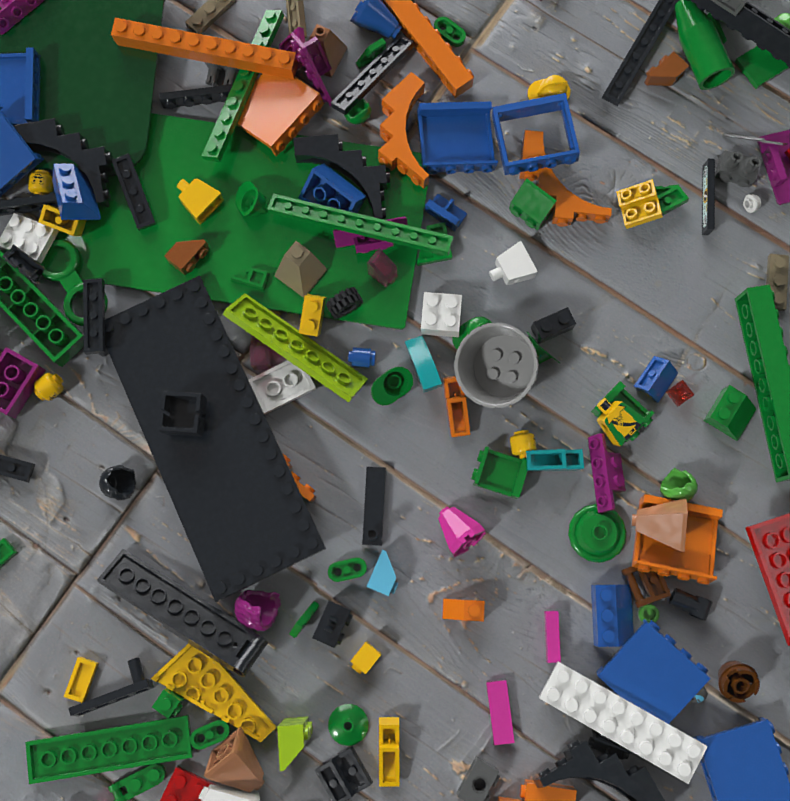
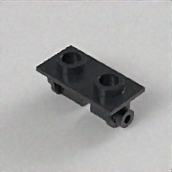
[3,244,45,282]
[588,729,633,760]

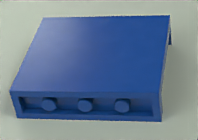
[0,47,40,125]
[417,101,498,175]
[0,105,44,197]
[596,618,711,724]
[693,717,790,801]

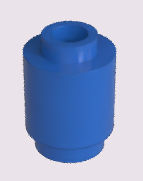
[348,347,376,367]

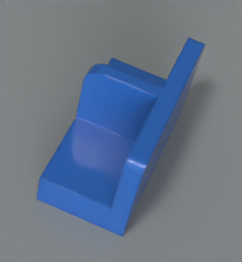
[425,194,467,232]

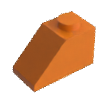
[442,599,485,622]

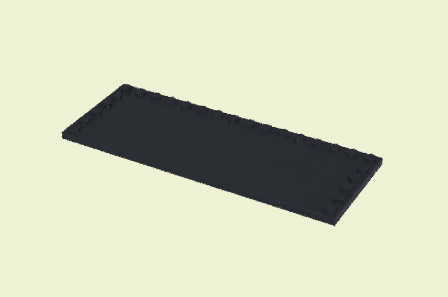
[105,275,326,602]

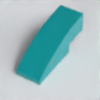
[405,336,442,393]
[526,449,584,471]

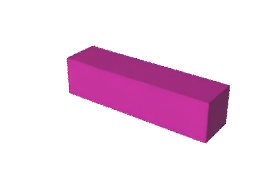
[544,611,561,663]

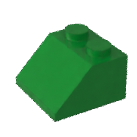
[509,179,557,231]
[703,385,756,441]

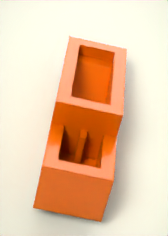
[442,376,471,437]

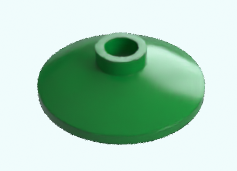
[328,704,369,746]

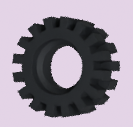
[326,287,363,319]

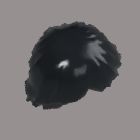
[99,465,136,501]

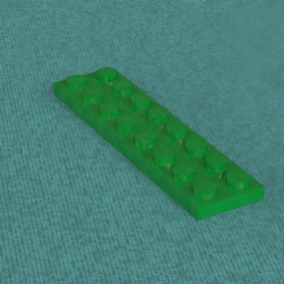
[25,715,194,784]

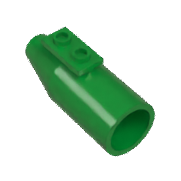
[675,0,735,90]

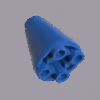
[350,0,402,39]

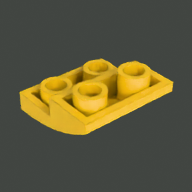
[616,179,663,229]

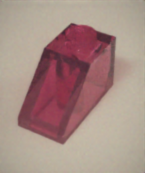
[367,248,398,287]
[250,336,273,370]

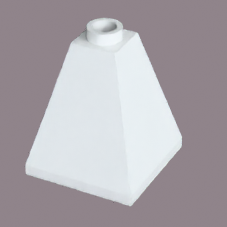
[199,784,260,801]

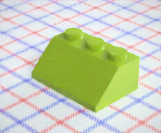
[277,716,313,771]

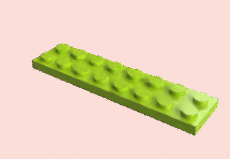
[223,293,368,402]

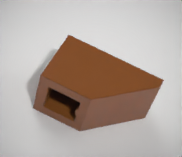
[644,51,689,86]
[164,239,209,275]

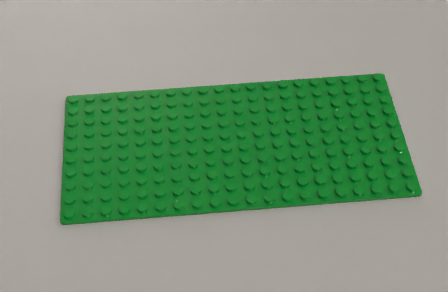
[45,113,430,330]

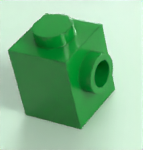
[152,688,185,719]

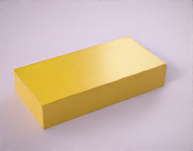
[64,657,99,703]

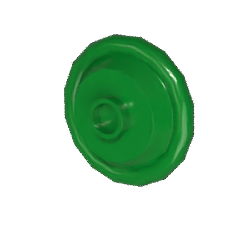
[568,504,627,563]

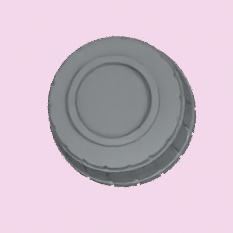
[454,323,539,408]

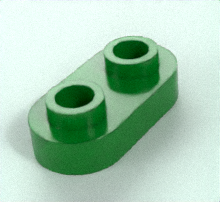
[434,17,466,47]
[328,558,367,582]
[190,719,231,750]

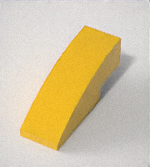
[379,717,400,787]

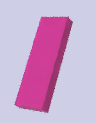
[486,680,515,745]

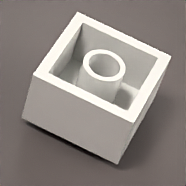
[421,292,462,337]

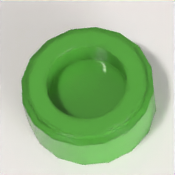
[638,604,659,622]

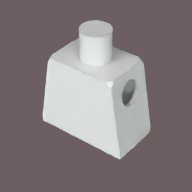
[489,241,538,285]

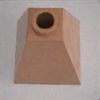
[309,24,347,78]
[632,499,688,552]
[204,727,264,793]

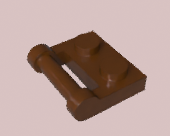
[621,566,671,608]

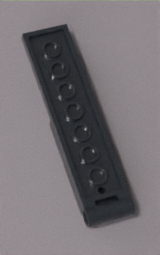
[97,549,268,677]

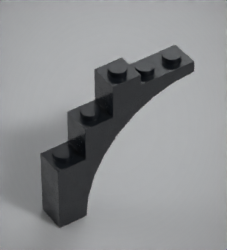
[13,118,113,208]
[293,134,390,219]
[534,739,665,801]

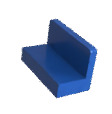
[634,356,678,403]

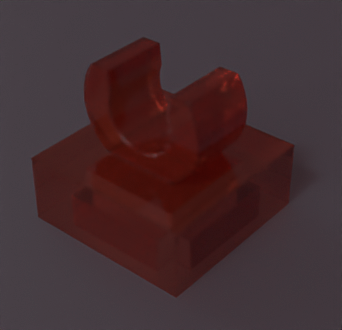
[666,380,694,407]

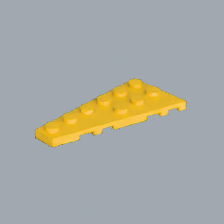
[151,643,277,742]

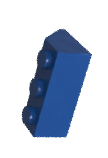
[52,163,101,220]
[298,163,367,213]
[591,584,634,647]

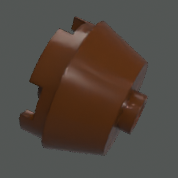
[718,661,760,703]

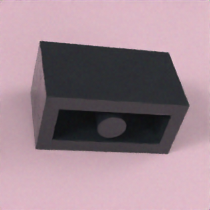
[531,307,576,344]

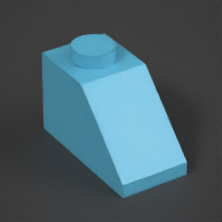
[367,550,398,596]

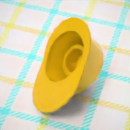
[528,75,570,100]

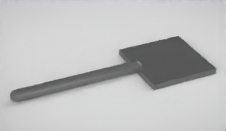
[722,133,788,145]

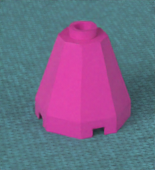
[438,507,486,557]

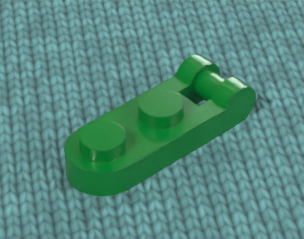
[108,763,167,801]

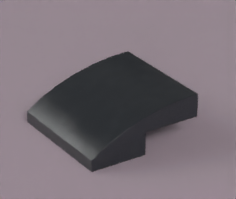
[315,746,373,801]

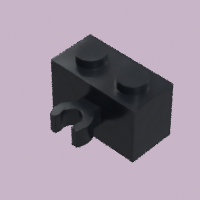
[312,600,353,648]

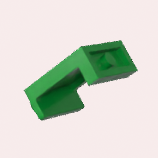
[591,381,654,442]
[471,447,527,499]

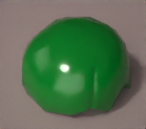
[344,98,372,125]

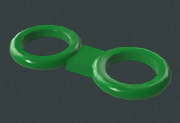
[39,239,108,326]

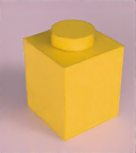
[350,641,381,674]

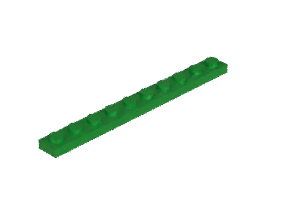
[201,10,284,162]
[267,194,453,256]

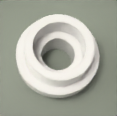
[743,194,761,213]

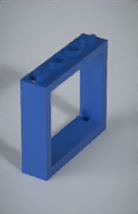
[492,93,580,175]

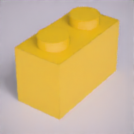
[38,204,87,236]
[299,294,326,337]

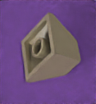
[274,241,327,298]

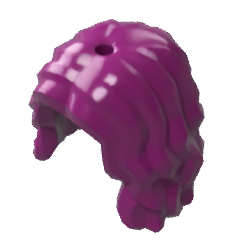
[235,590,281,631]

